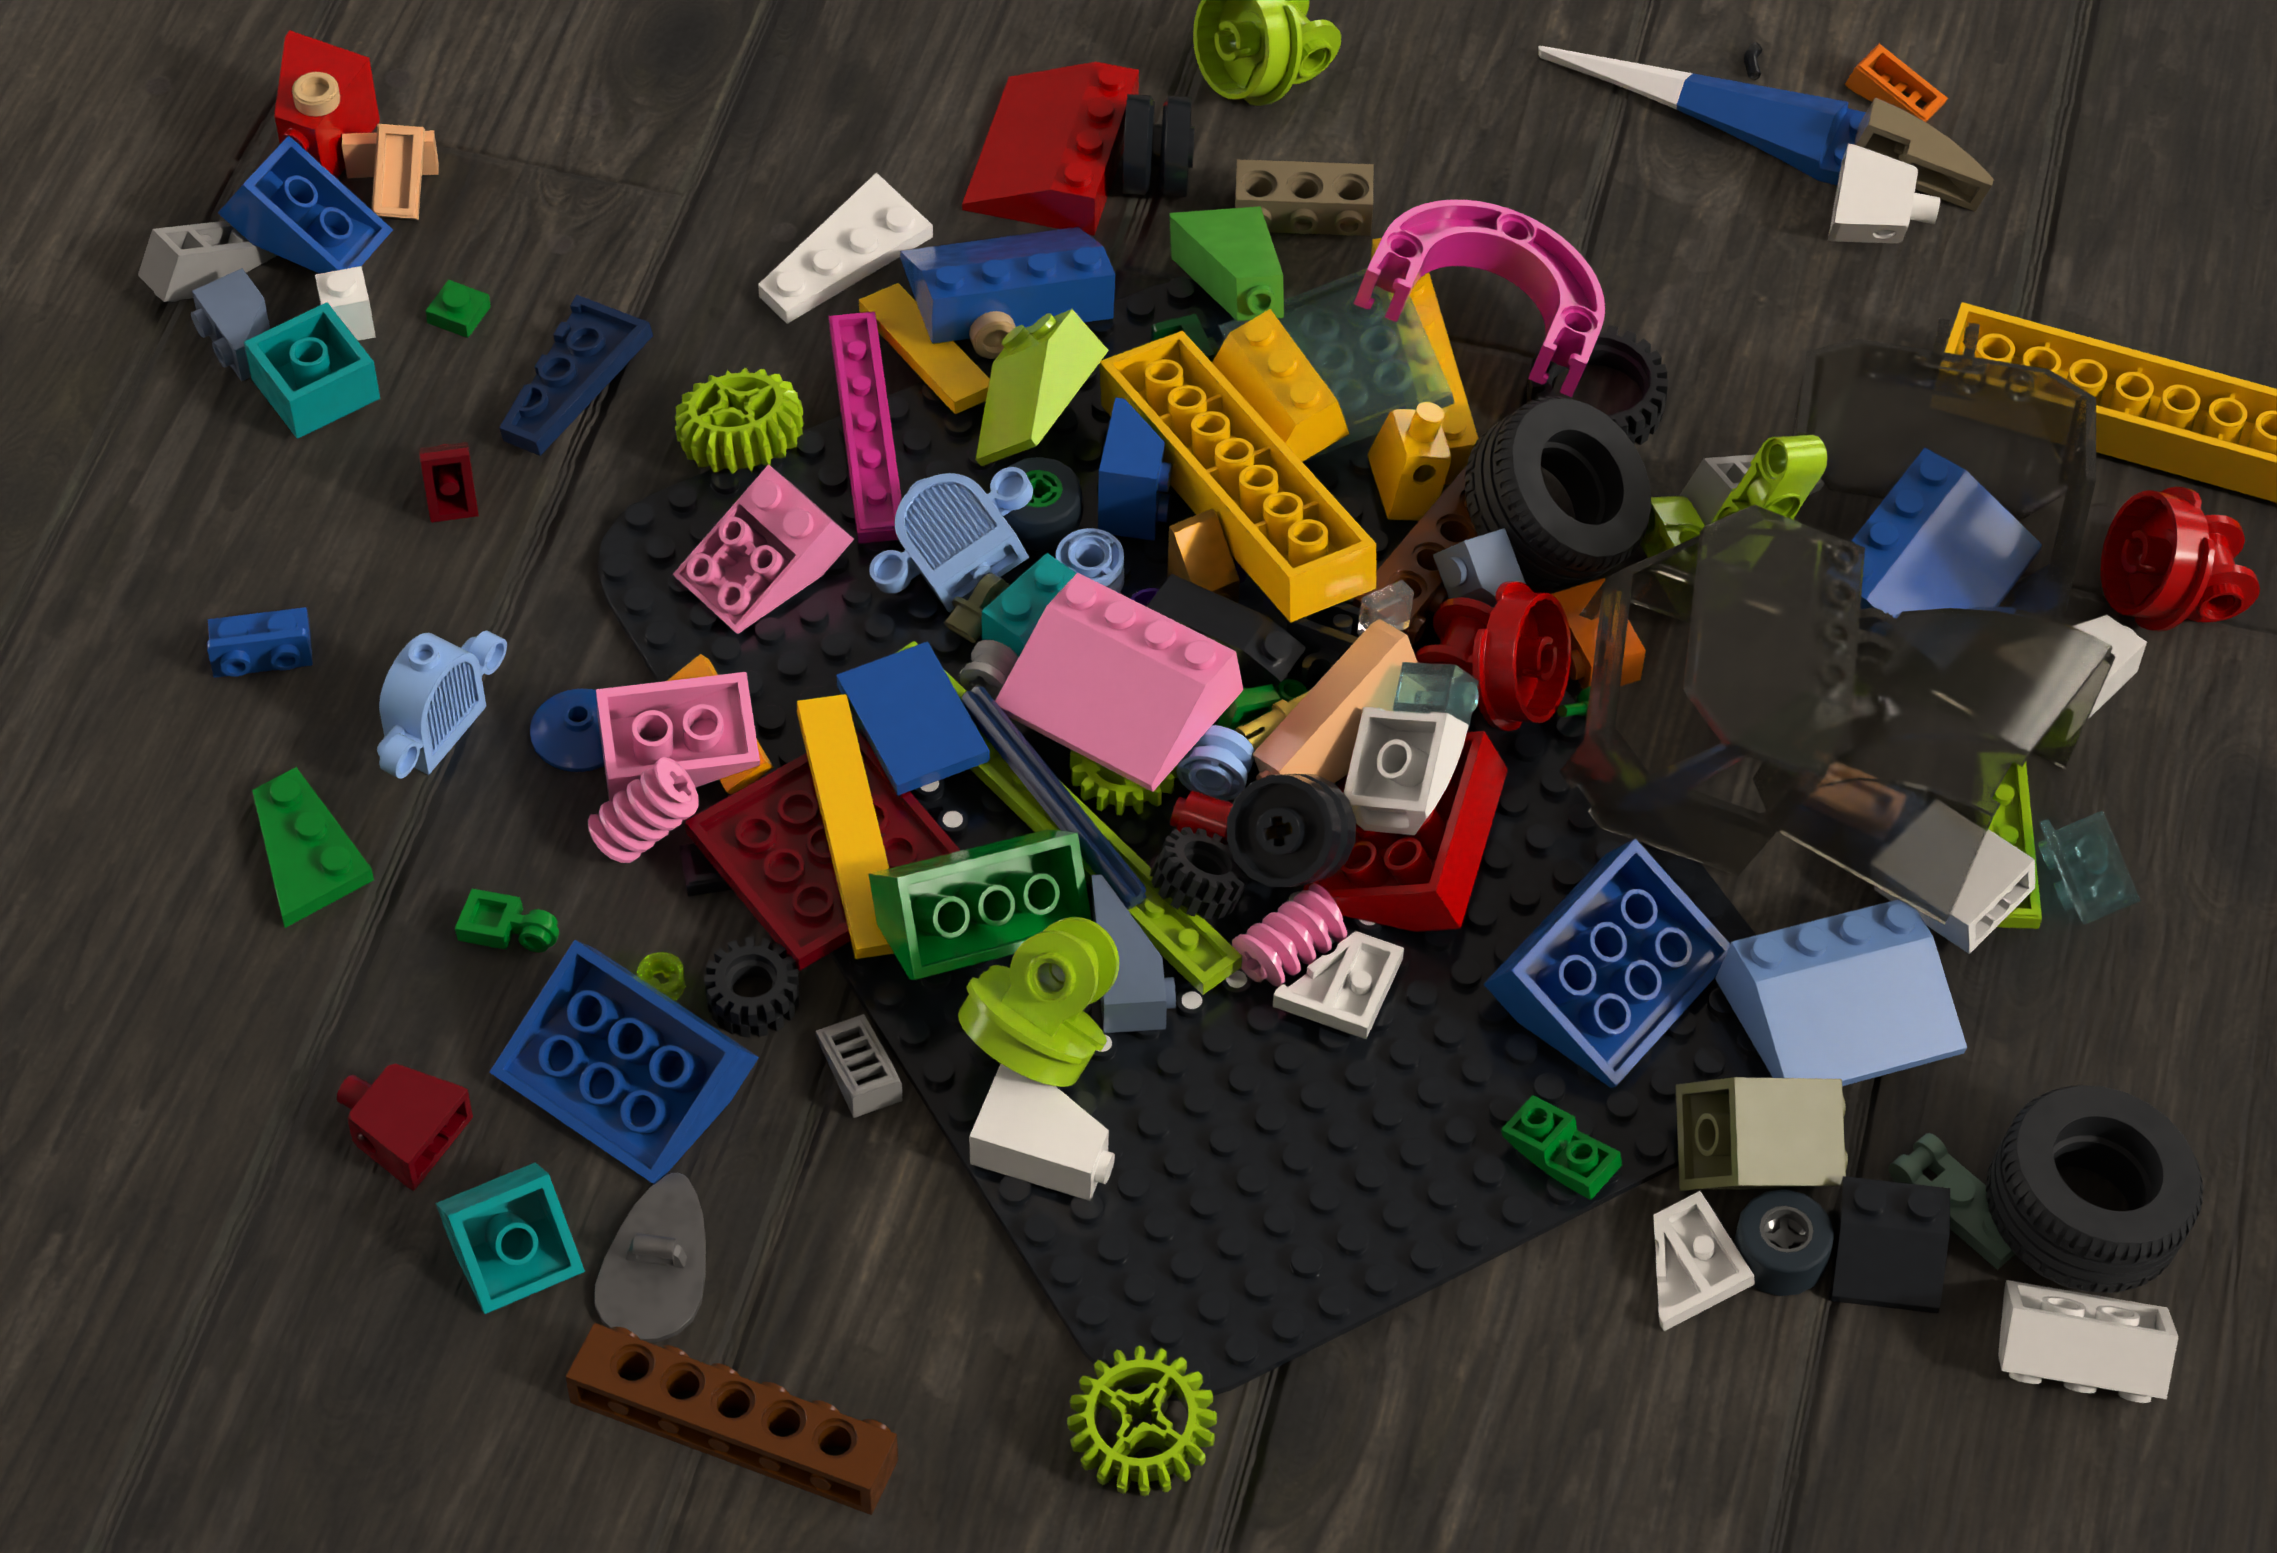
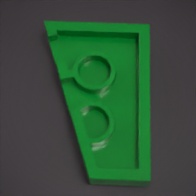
[252,767,374,928]

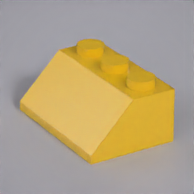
[1212,309,1350,462]

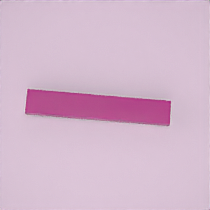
[829,312,902,544]

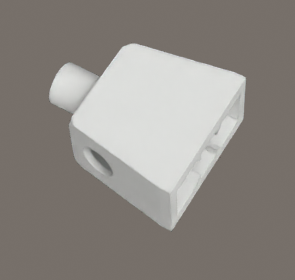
[1828,143,1940,243]

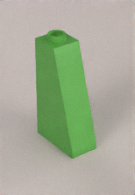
[1169,206,1284,321]

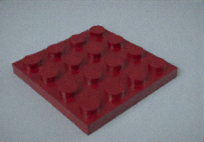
[685,728,961,971]

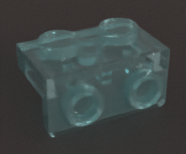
[2037,810,2141,925]

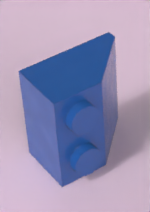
[1098,398,1172,541]

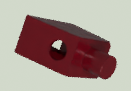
[337,1063,473,1191]

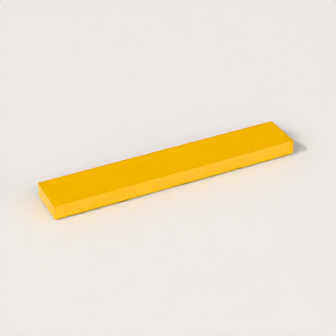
[797,694,894,959]

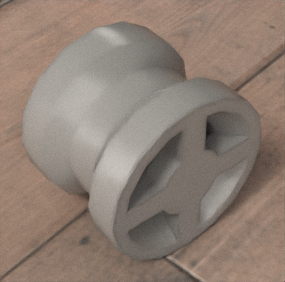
[960,640,1018,700]

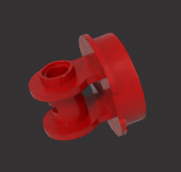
[2101,487,2260,632]
[1415,581,1571,731]

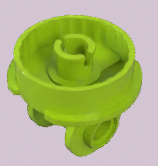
[1193,0,1341,106]
[958,917,1119,1087]

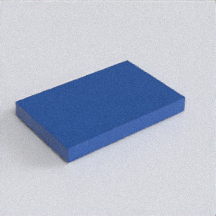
[836,641,990,796]

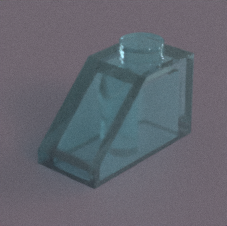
[1393,662,1479,729]

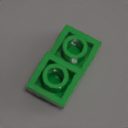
[1501,1095,1622,1200]

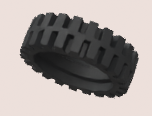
[1527,325,1668,445]

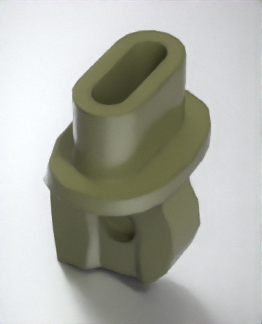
[944,573,1010,643]

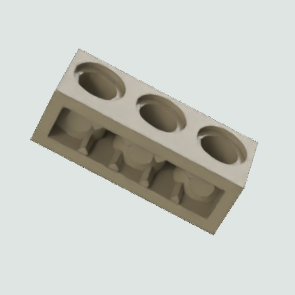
[1235,159,1374,236]

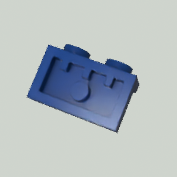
[207,607,313,678]

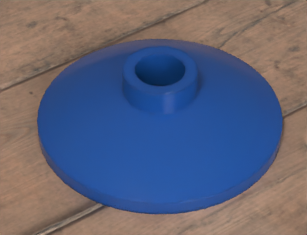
[530,689,604,772]

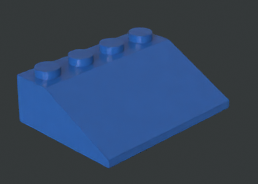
[900,227,1115,344]
[1817,448,2042,680]
[1483,838,1730,1088]
[489,940,759,1184]

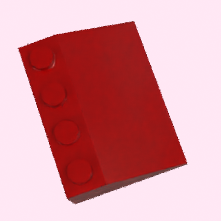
[962,61,1139,236]
[1303,731,1508,932]

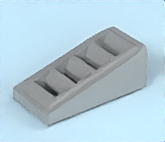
[815,1014,902,1118]

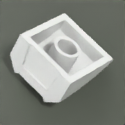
[1344,707,1469,835]

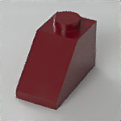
[419,442,479,523]

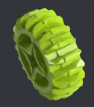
[675,368,804,474]
[1067,1345,1217,1496]

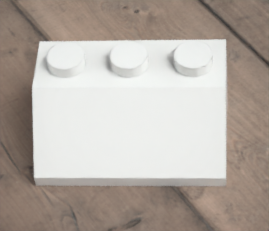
[1998,1280,2178,1403]

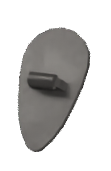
[595,1173,706,1343]

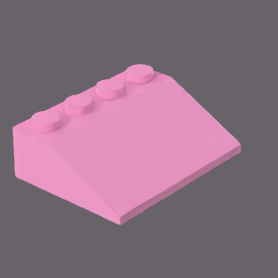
[995,572,1244,792]

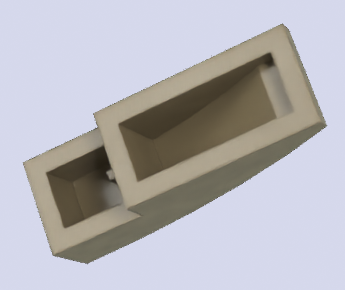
[1854,98,1994,211]

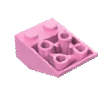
[673,464,854,634]

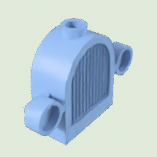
[869,467,1033,612]
[377,630,507,779]

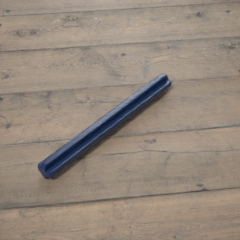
[962,686,1146,909]

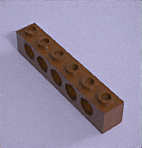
[1352,465,1545,645]
[566,1323,898,1515]

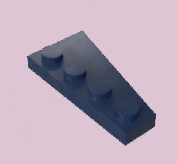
[499,295,653,456]

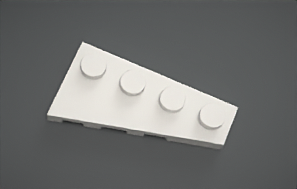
[758,173,933,324]

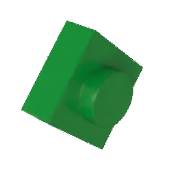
[425,279,491,338]

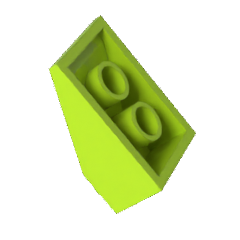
[975,309,1109,466]

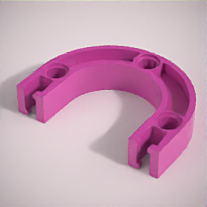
[1353,200,1605,397]

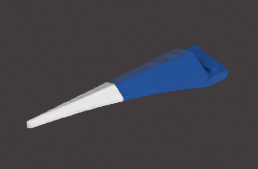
[1538,46,1866,185]

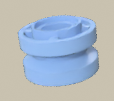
[1056,528,1124,593]
[1176,725,1255,801]

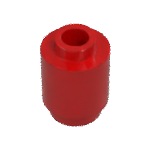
[1170,790,1233,845]

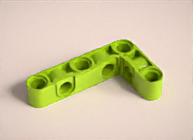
[1640,435,1827,614]

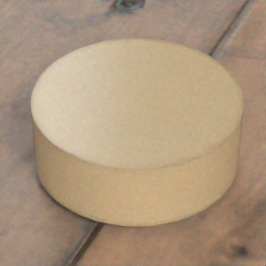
[292,72,340,117]
[969,311,1016,359]

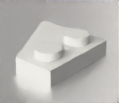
[1273,931,1404,1039]
[1653,1191,1755,1331]

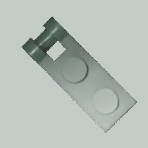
[1889,1133,2015,1270]

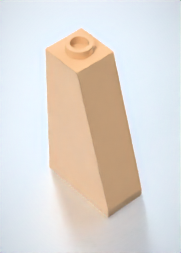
[1252,619,1436,783]

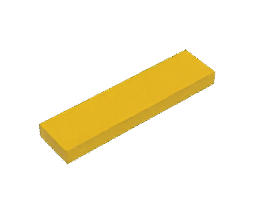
[858,283,990,414]

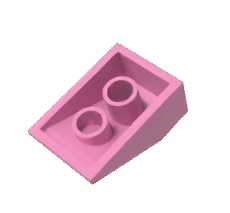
[596,672,760,802]

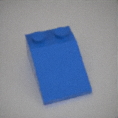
[218,135,393,274]

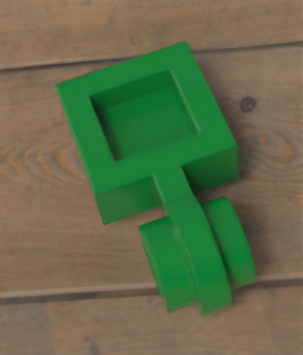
[1217,679,1307,731]
[455,888,559,953]

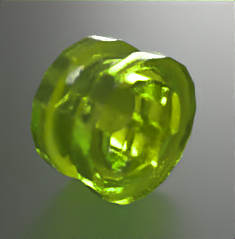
[637,952,685,1001]

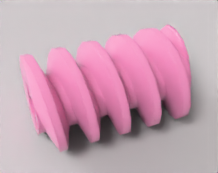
[588,757,698,863]
[1232,883,1347,987]

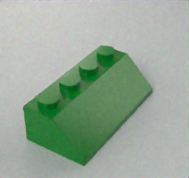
[869,829,1092,980]

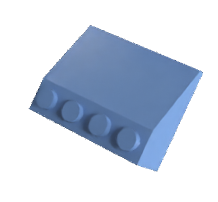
[1715,897,1967,1086]

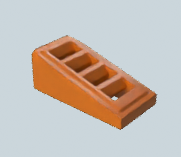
[1845,43,1948,122]

